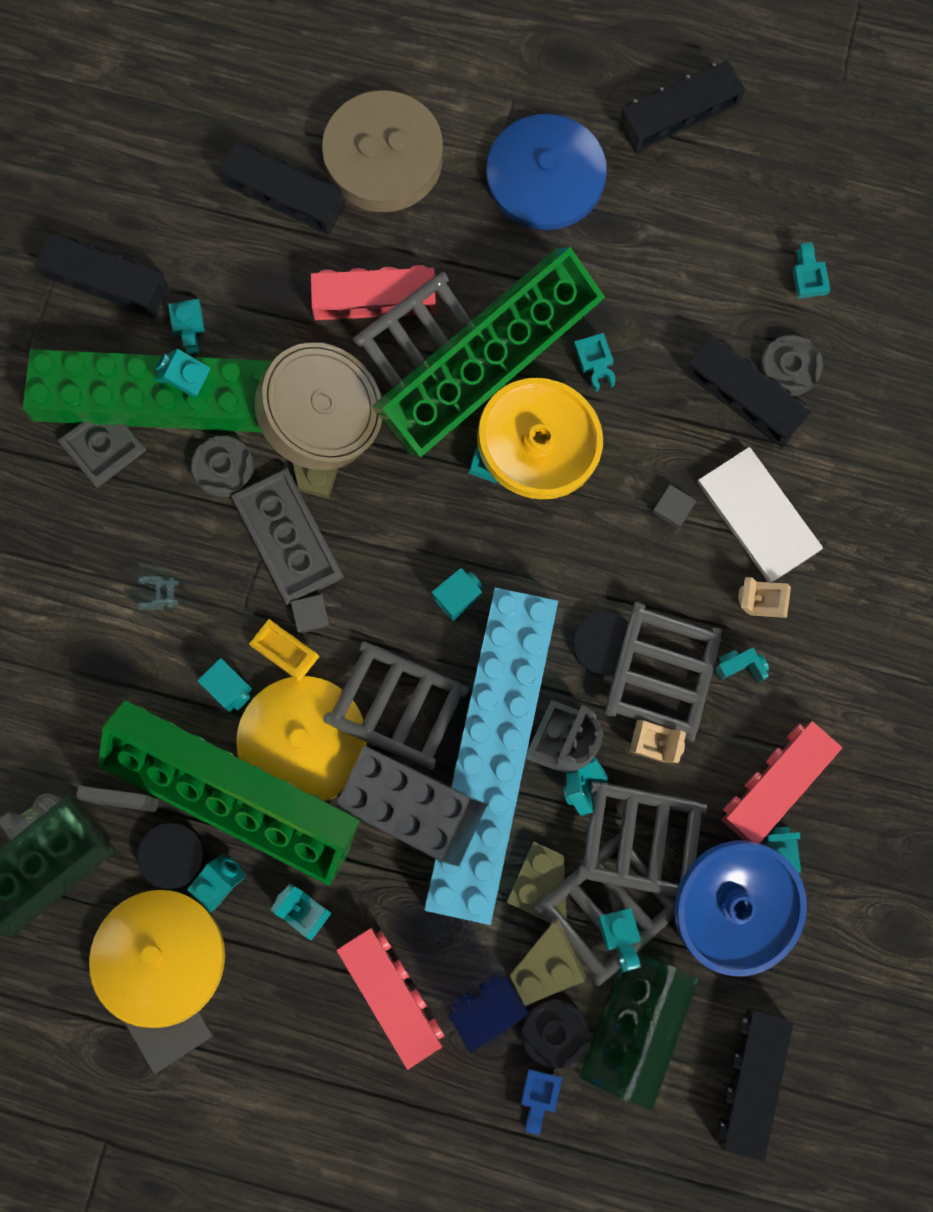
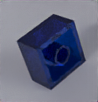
[448,973,529,1053]

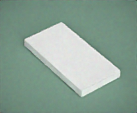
[697,447,823,583]

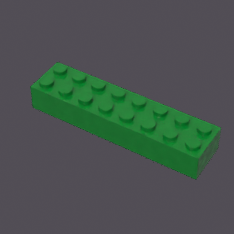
[372,247,605,458]
[23,349,273,433]
[97,700,360,886]

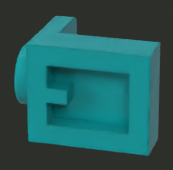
[762,827,801,873]

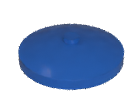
[487,114,607,230]
[674,840,807,976]

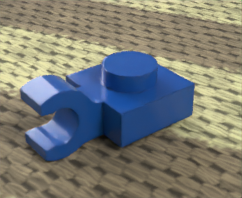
[521,1069,562,1135]

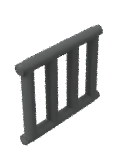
[353,271,471,388]
[604,602,723,742]
[323,641,470,770]
[577,781,707,897]
[534,831,675,986]

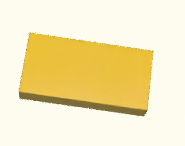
[249,619,319,682]

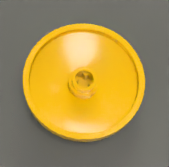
[477,378,603,499]
[237,676,367,802]
[89,890,225,1028]

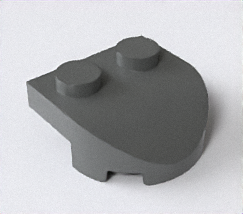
[527,700,603,772]

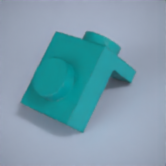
[155,349,211,397]
[714,647,769,683]
[563,757,608,816]
[187,853,247,913]
[271,883,331,941]

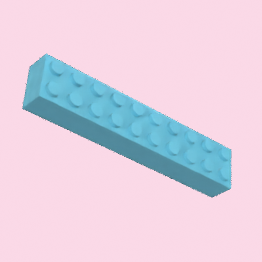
[425,588,558,925]

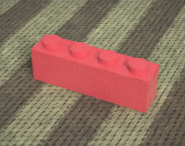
[311,265,436,320]
[721,721,842,843]
[337,928,445,1070]

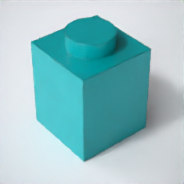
[432,568,482,622]
[198,658,253,712]

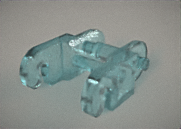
[137,576,179,610]

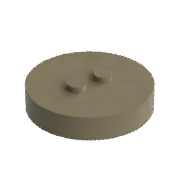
[322,91,443,212]
[255,342,382,470]

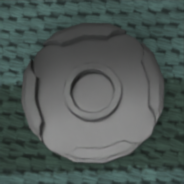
[760,335,823,396]
[191,435,254,497]

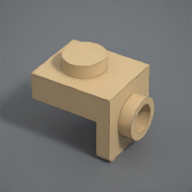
[738,577,791,618]
[629,720,686,763]

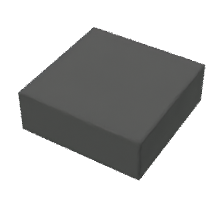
[652,485,697,529]
[291,594,330,634]

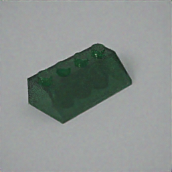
[0,795,117,938]
[579,953,699,1110]

